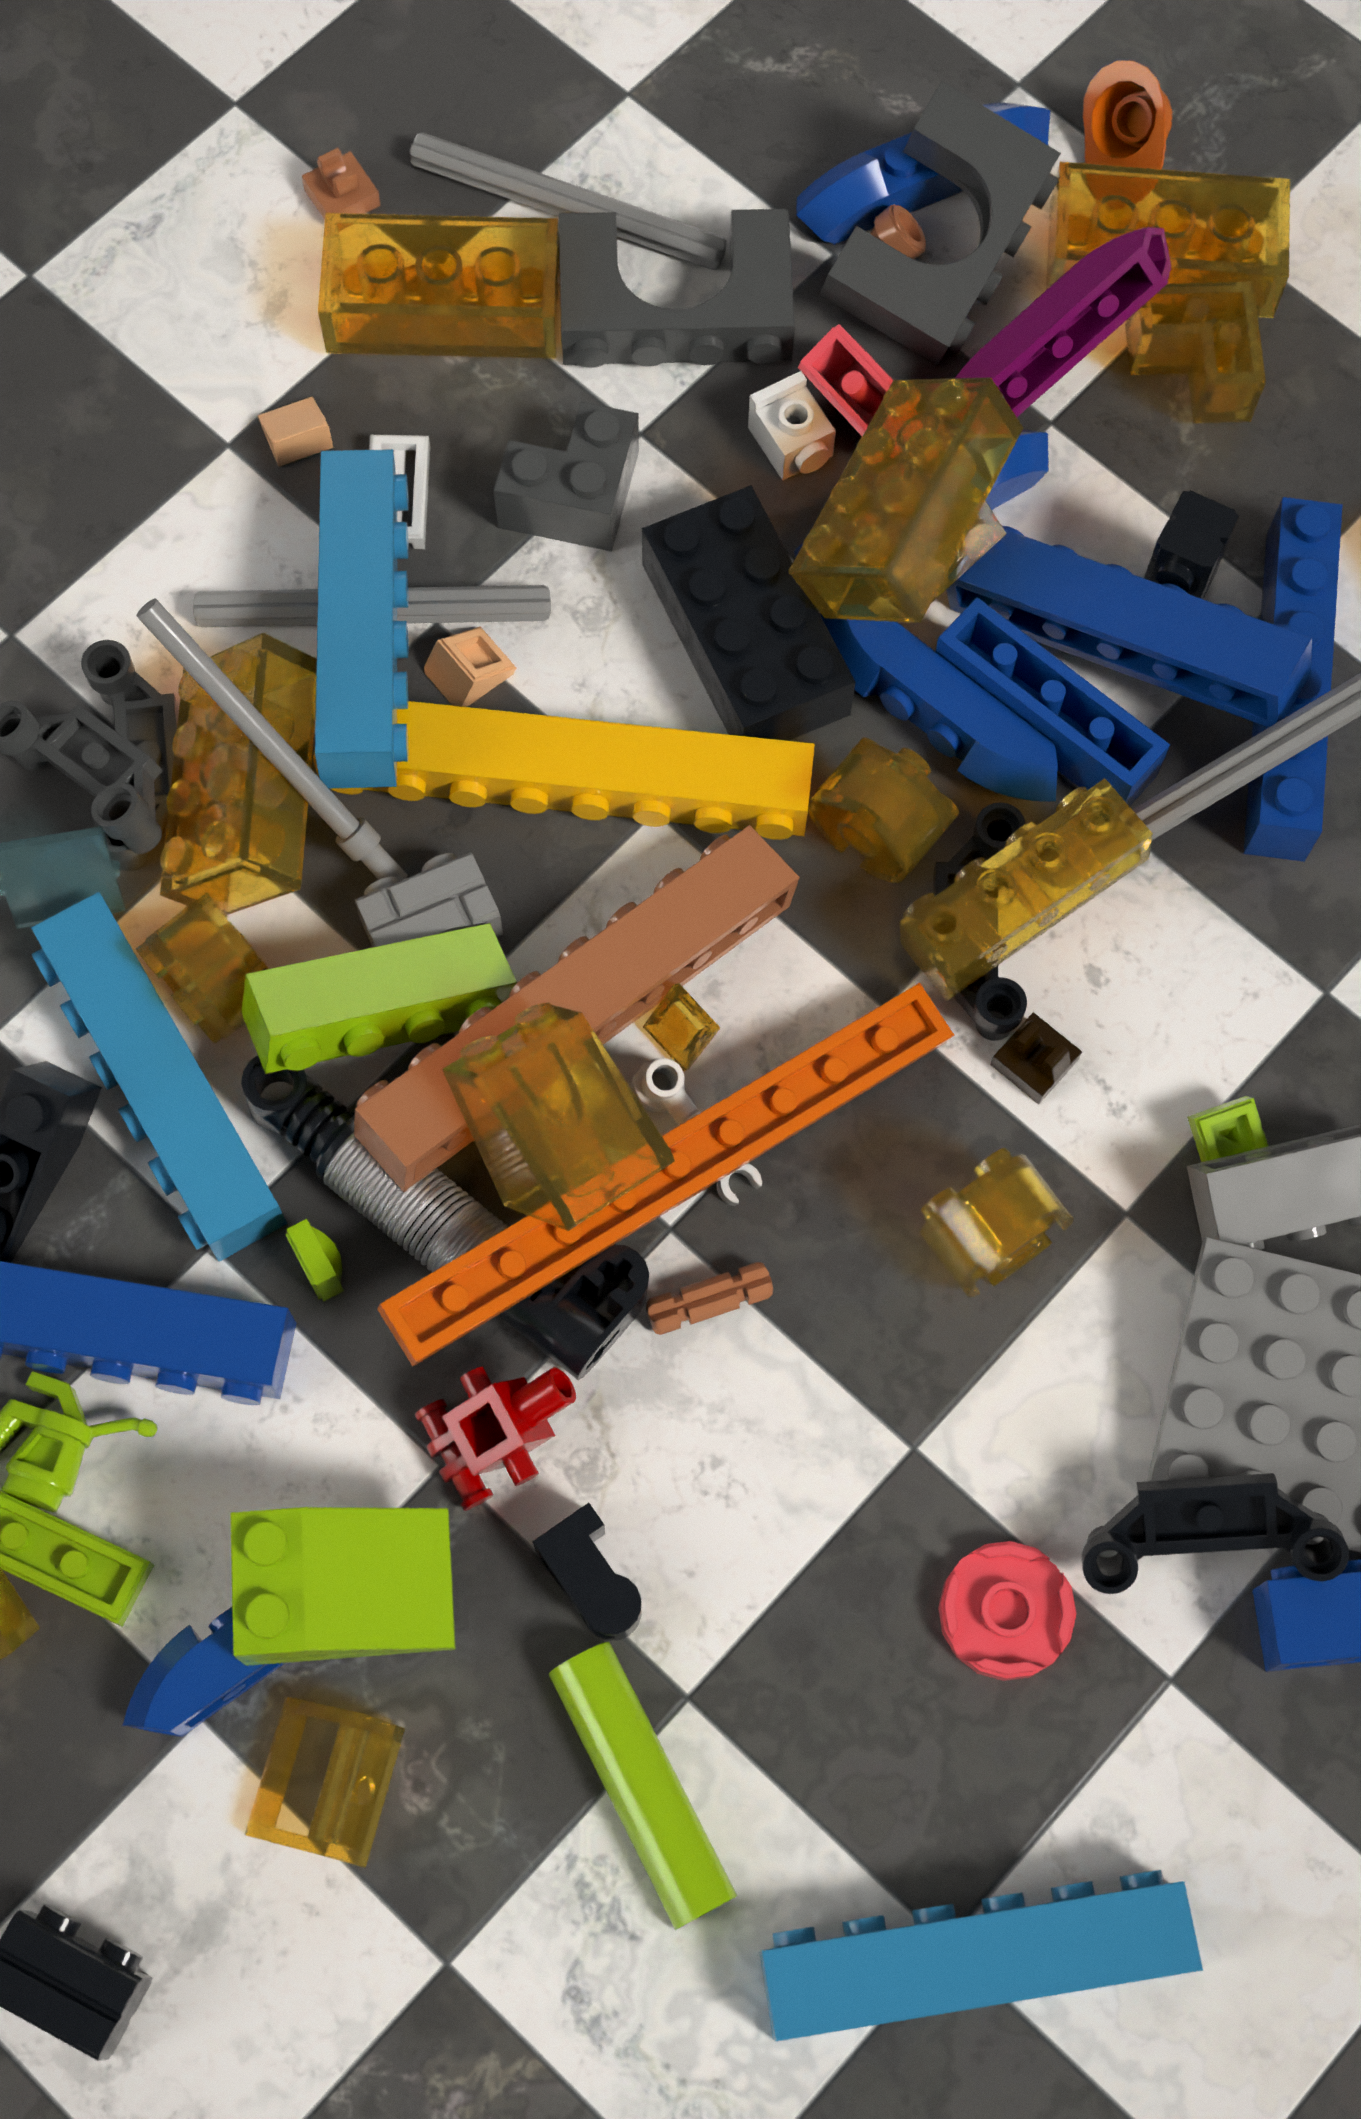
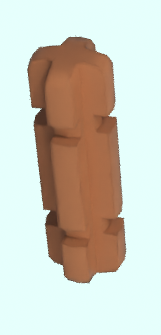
[646,1262,773,1335]

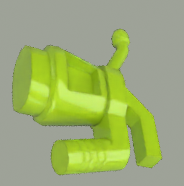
[0,1371,158,1512]

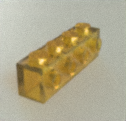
[899,778,1153,1001]

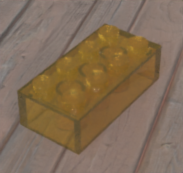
[1046,162,1290,318]
[318,213,560,358]
[788,377,1023,623]
[160,633,317,918]

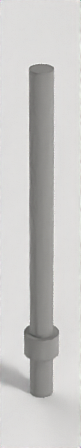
[136,598,407,881]

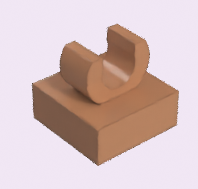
[302,148,381,230]

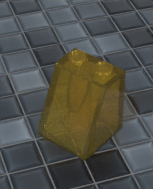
[442,1003,675,1231]

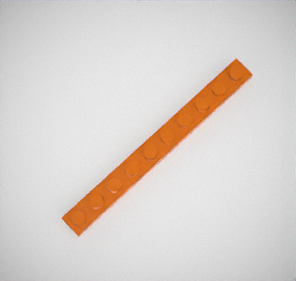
[377,983,954,1366]

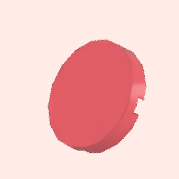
[938,1541,1077,1681]

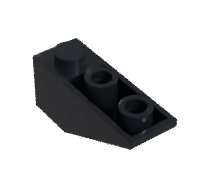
[0,1061,102,1263]

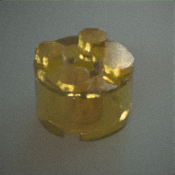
[808,737,959,883]
[136,892,269,1044]
[920,1147,1074,1298]

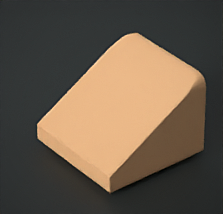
[258,397,333,467]
[424,626,517,707]

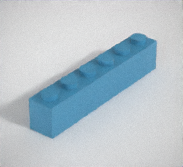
[315,449,409,788]
[31,892,288,1262]
[759,1870,1203,2042]

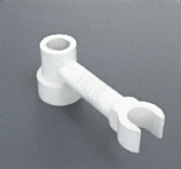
[631,1058,762,1206]

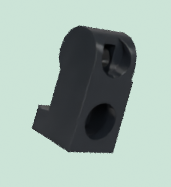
[532,1502,642,1641]

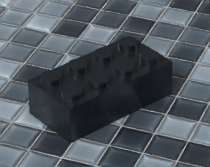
[642,485,856,741]

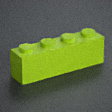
[241,923,517,1074]

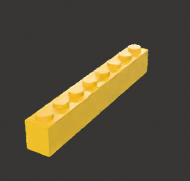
[313,701,815,840]

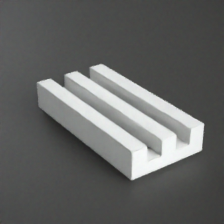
[369,435,430,549]

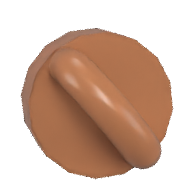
[870,204,927,260]

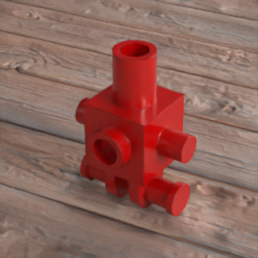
[414,1366,576,1511]

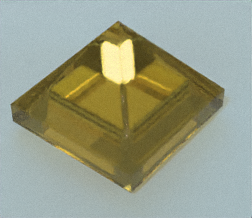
[643,983,720,1071]

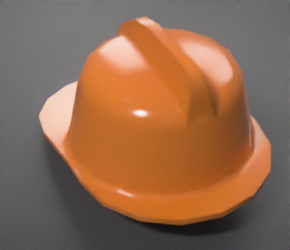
[1083,61,1172,202]

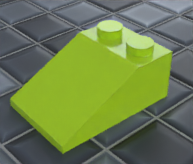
[230,1507,456,1666]

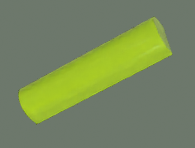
[549,1642,738,1931]

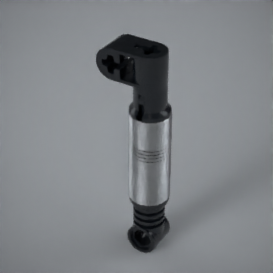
[241,1055,649,1381]

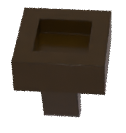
[990,1012,1082,1104]

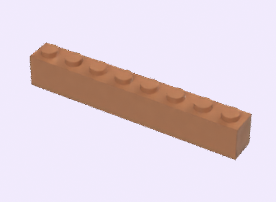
[354,825,800,1192]

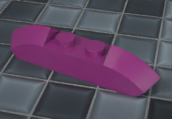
[932,227,1171,445]

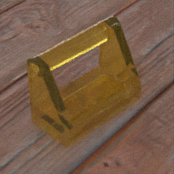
[244,1696,405,1868]

